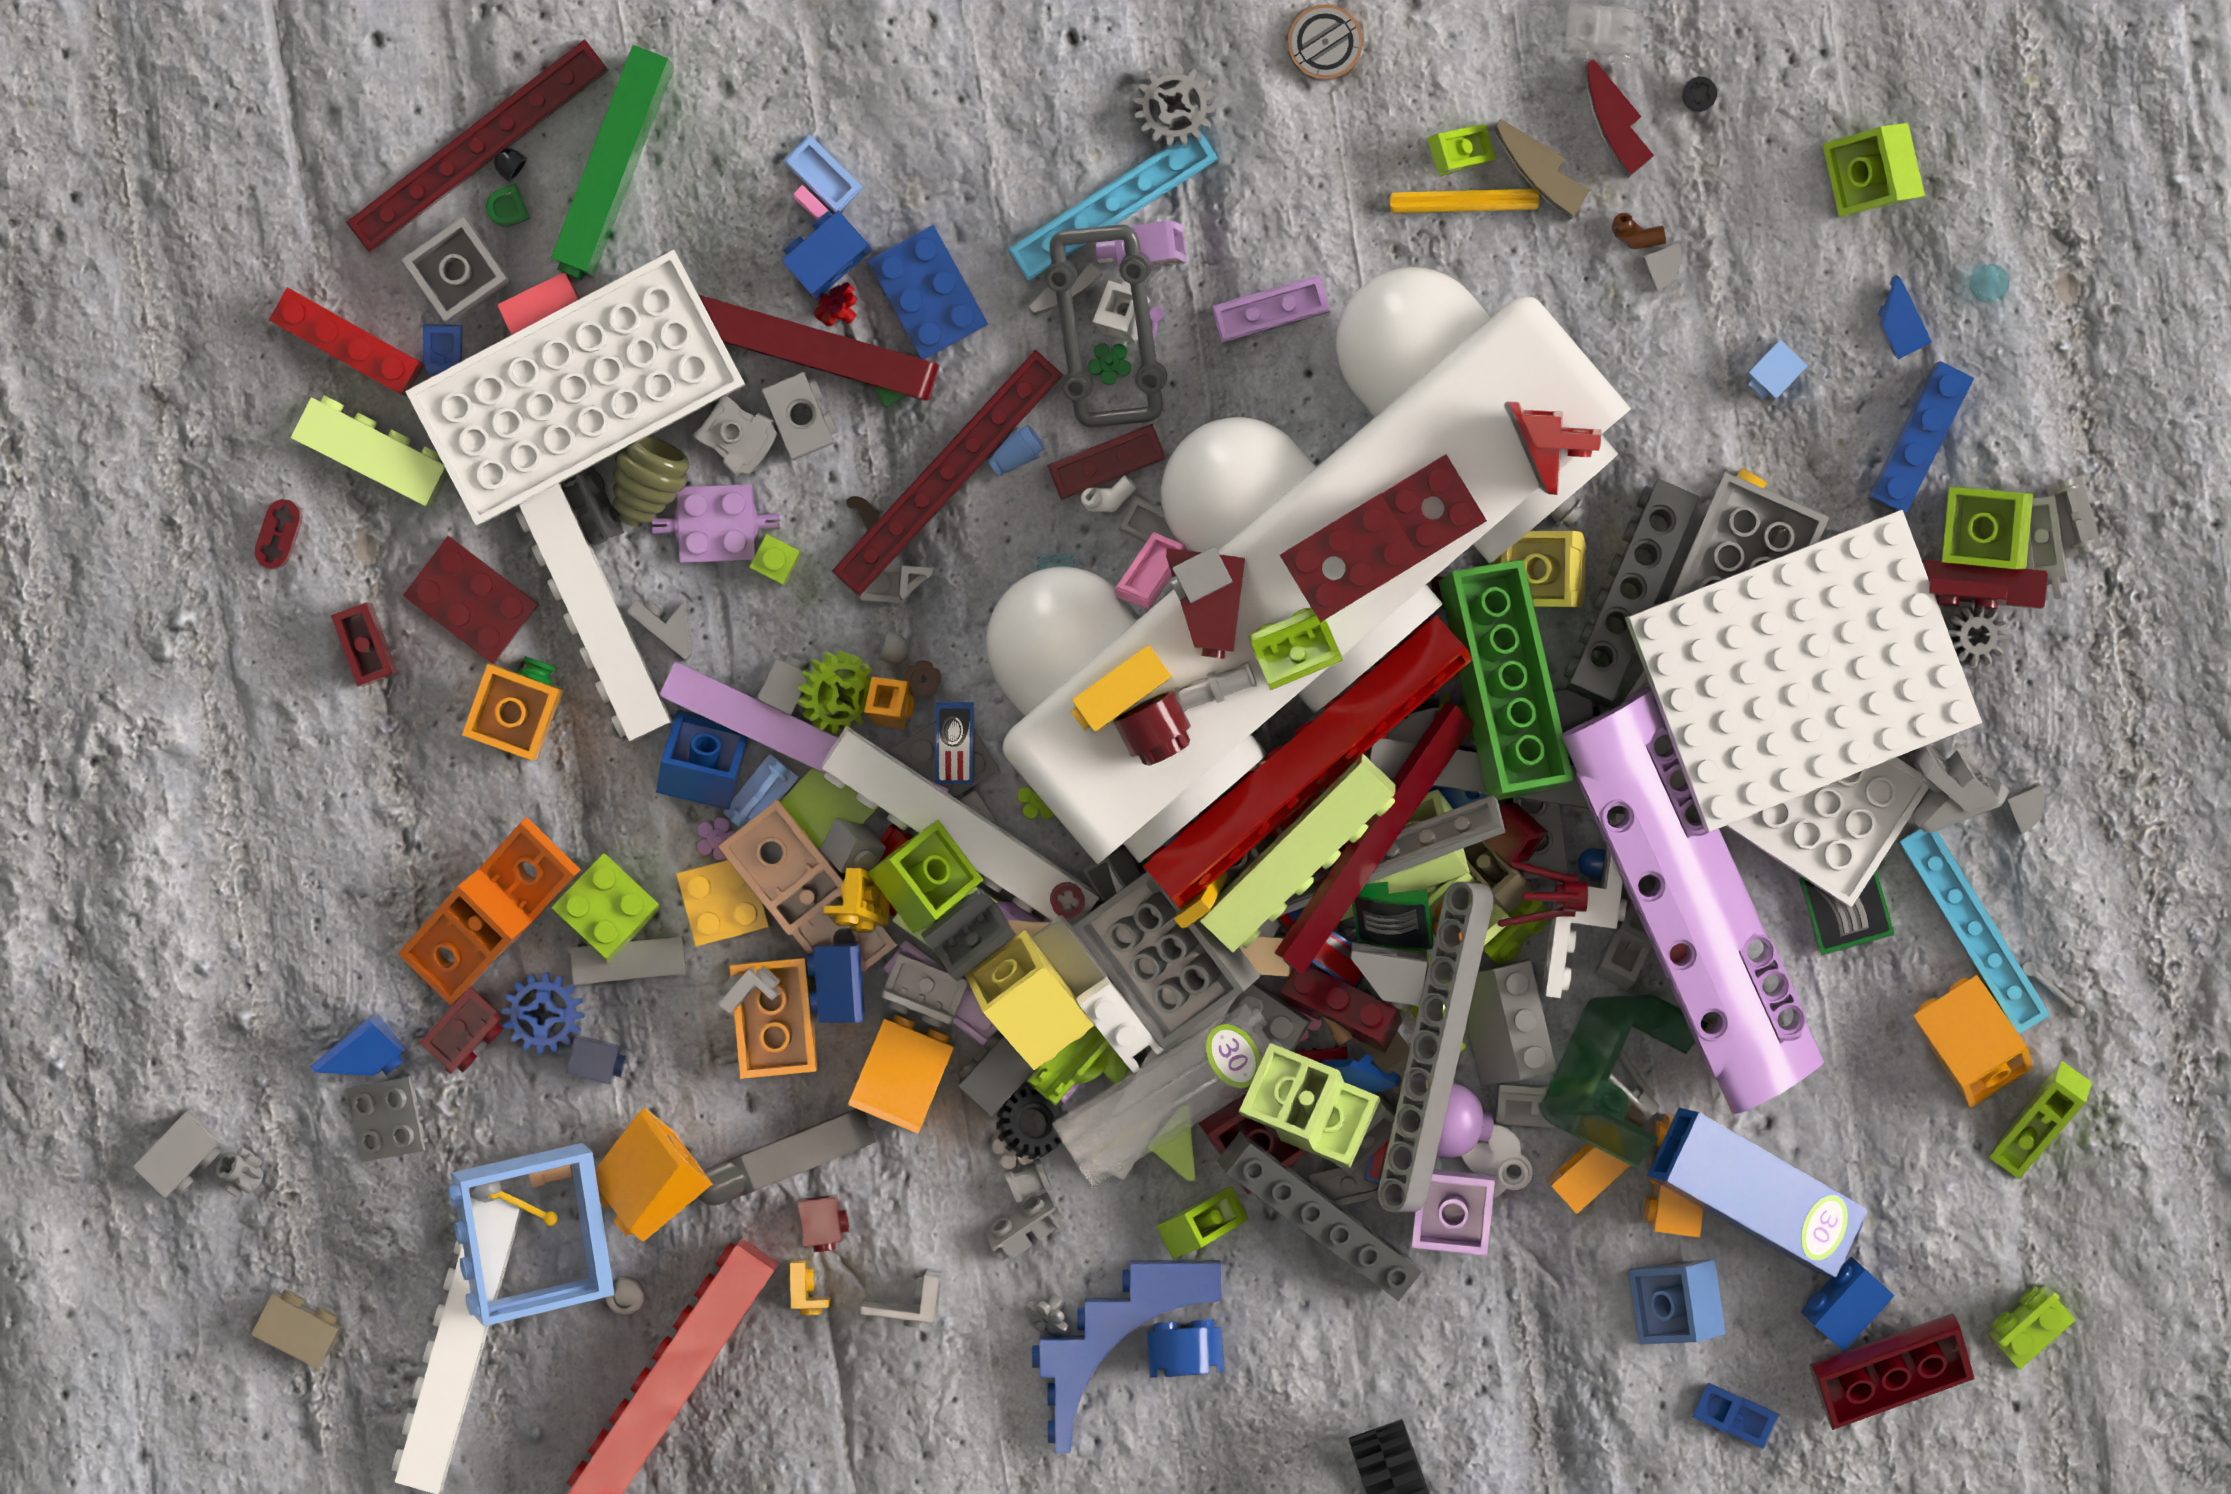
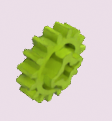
[797,650,873,734]

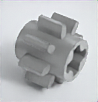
[216,1147,263,1198]

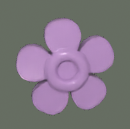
[696,817,735,860]

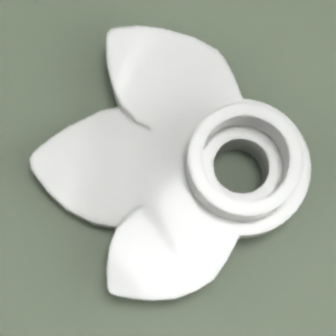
[1462,1124,1533,1198]

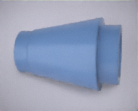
[987,425,1045,476]

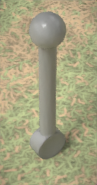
[2021,961,2085,1018]

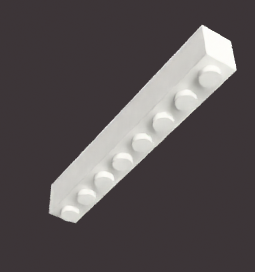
[515,483,673,741]
[821,726,1099,924]
[391,1197,525,1494]

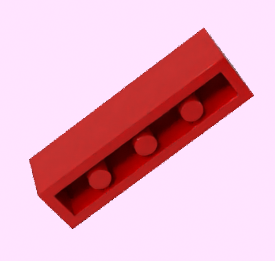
[269,287,424,397]

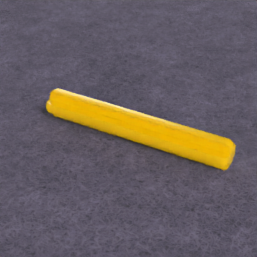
[1390,189,1539,213]

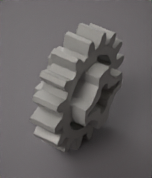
[1134,65,1216,149]

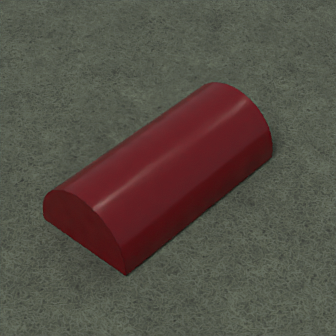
[1809,1313,1975,1430]

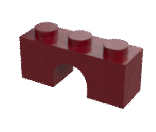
[1280,966,1403,1053]

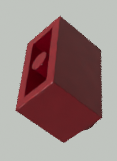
[331,602,399,687]

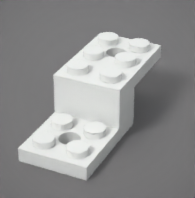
[1541,812,1627,998]

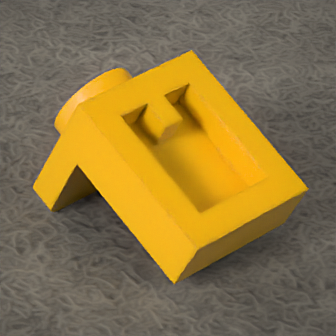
[790,1259,831,1315]

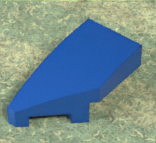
[1878,275,1932,359]
[423,324,463,376]
[1322,1053,1402,1094]

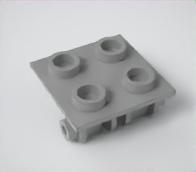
[347,1076,428,1162]

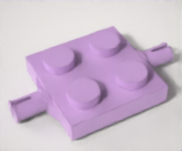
[652,484,781,563]

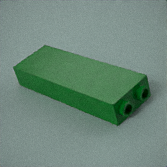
[551,45,674,280]

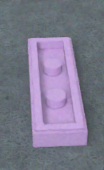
[1211,275,1330,343]

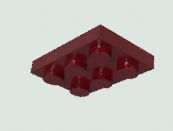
[403,536,539,664]

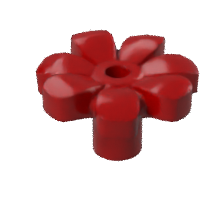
[814,282,857,326]

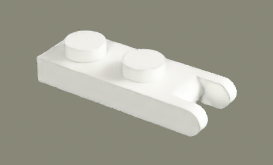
[1076,976,1164,1072]

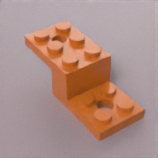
[398,817,581,1006]

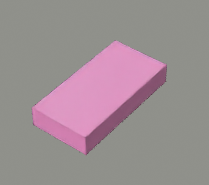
[1115,532,1187,610]

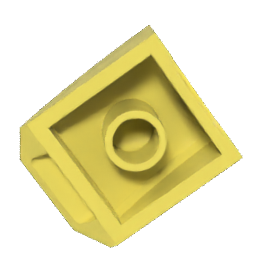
[1491,531,1587,608]

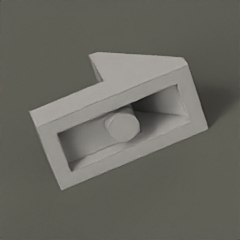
[627,599,693,660]

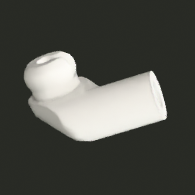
[1081,475,1138,513]

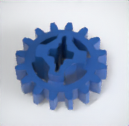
[502,972,585,1054]

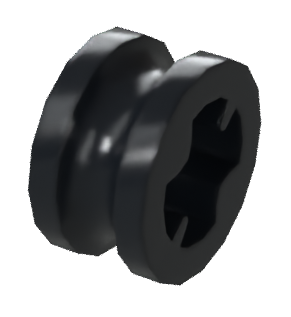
[1682,76,1717,112]

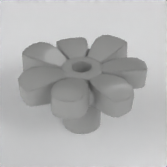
[1024,1295,1069,1335]

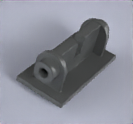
[562,466,624,546]

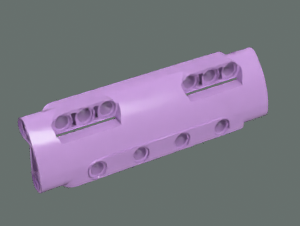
[1561,686,1824,1114]

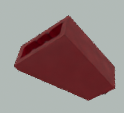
[1166,548,1245,659]

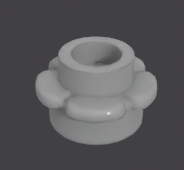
[1549,495,1583,527]

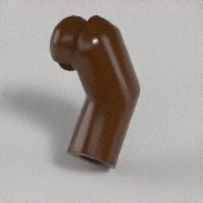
[1612,213,1666,249]

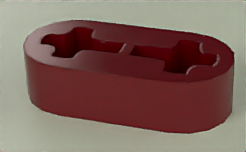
[254,499,303,569]

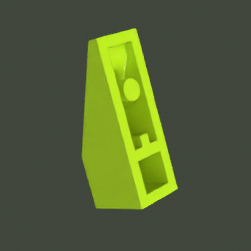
[1989,1061,2092,1179]

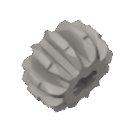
[1947,606,2009,668]

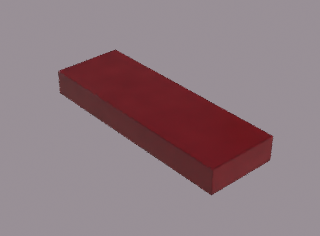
[1047,424,1166,500]

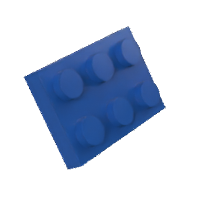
[868,225,988,360]

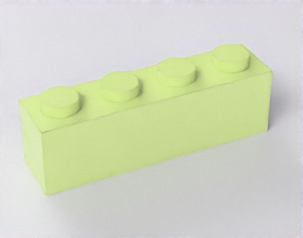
[291,395,448,507]

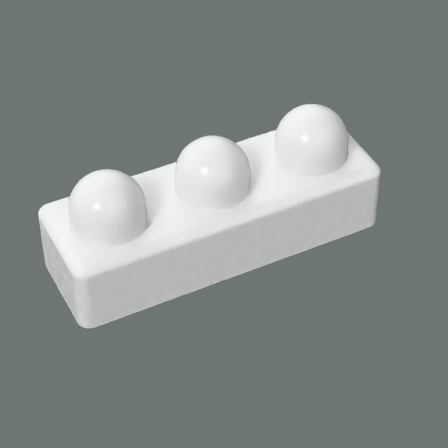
[986,267,1631,865]

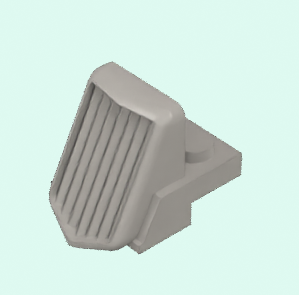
[1911,745,2009,833]

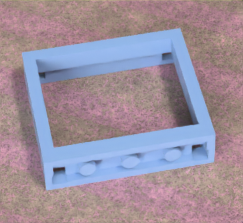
[448,1143,615,1326]

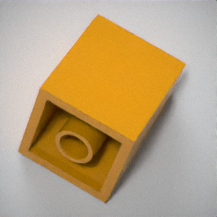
[1913,975,2034,1109]
[848,1013,955,1134]
[595,1107,713,1242]

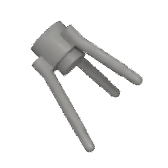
[1564,1041,1660,1127]

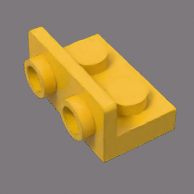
[823,868,890,932]

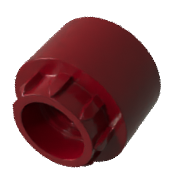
[1113,690,1191,766]

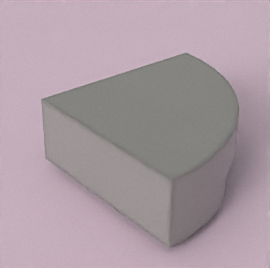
[1643,242,1682,292]
[2005,785,2045,834]

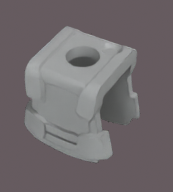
[693,395,778,477]

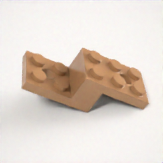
[718,799,898,973]

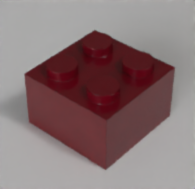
[1198,1089,1309,1195]

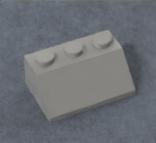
[1466,959,1557,1086]

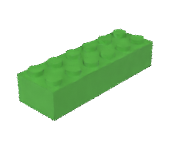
[1438,559,1574,800]

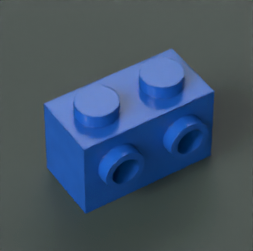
[1801,1256,1895,1351]

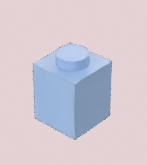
[1746,340,1808,401]

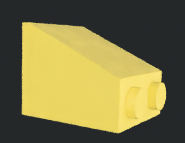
[965,930,1094,1070]

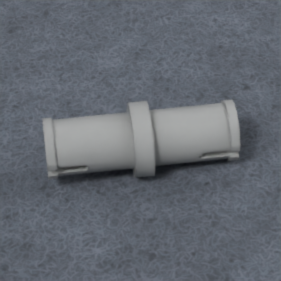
[1175,662,1257,712]

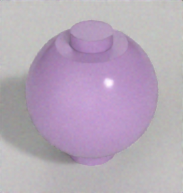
[1418,1083,1494,1158]

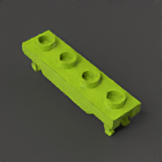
[1026,983,1133,1106]

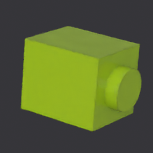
[749,534,803,586]

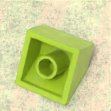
[1822,123,1925,217]
[868,820,984,933]

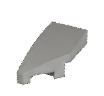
[859,565,934,603]

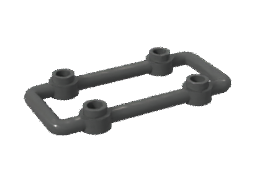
[1045,225,1168,427]

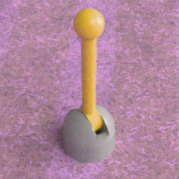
[470,1181,558,1226]

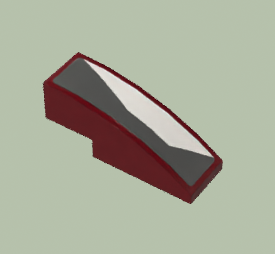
[1585,59,1654,178]

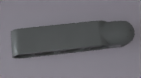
[698,1109,877,1206]

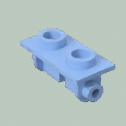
[723,754,799,828]

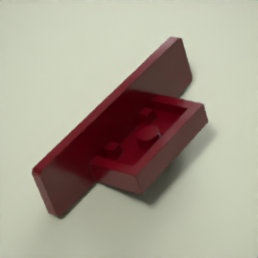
[1921,559,2048,610]

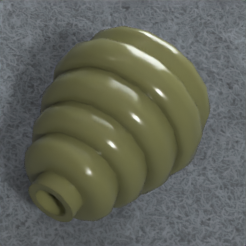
[613,436,690,527]

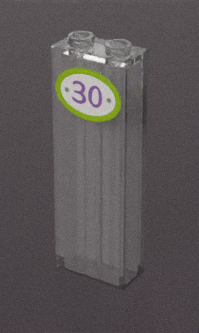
[1052,1002,1283,1188]

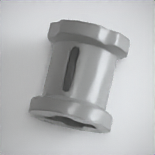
[1004,1158,1052,1204]

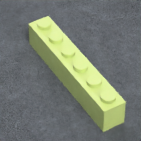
[1200,753,1396,952]

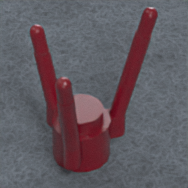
[1497,861,1588,927]

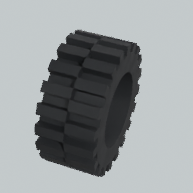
[1348,1419,1430,1494]

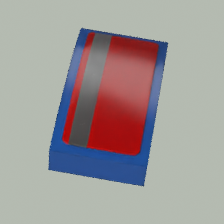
[1311,931,1364,988]

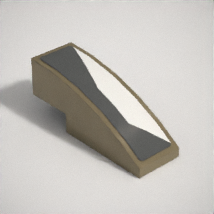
[1495,119,1590,219]

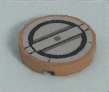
[1288,5,1362,80]

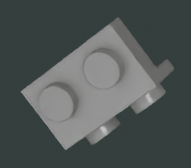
[880,953,968,1028]
[718,966,782,1014]

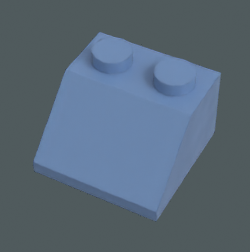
[1628,1259,1726,1344]

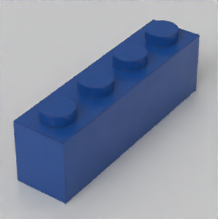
[1867,361,1974,514]

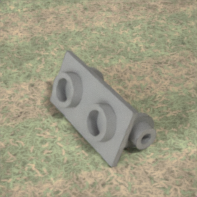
[2044,475,2102,558]
[985,1192,1065,1261]

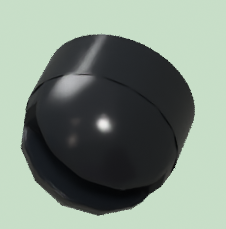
[494,148,527,182]

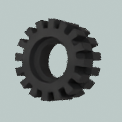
[996,1087,1069,1159]

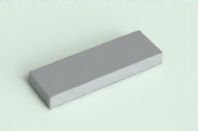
[570,936,687,985]

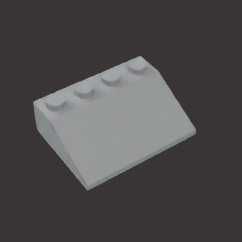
[1668,472,1829,601]
[1072,871,1260,1048]

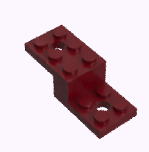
[1279,454,1487,623]

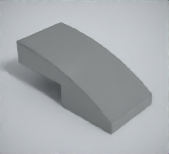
[1028,263,1103,315]

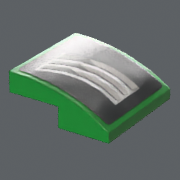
[1799,871,1894,956]
[1352,882,1434,950]

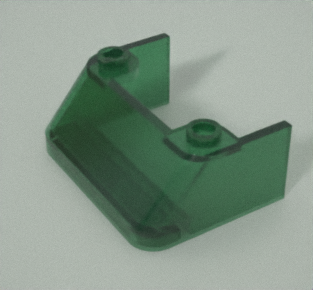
[1540,994,1708,1168]

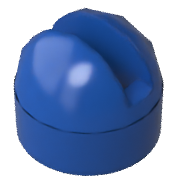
[1578,848,1606,879]

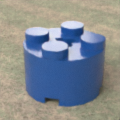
[1146,1319,1225,1378]

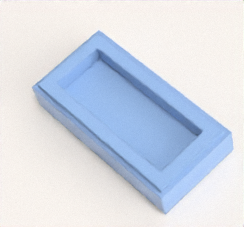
[783,134,863,213]

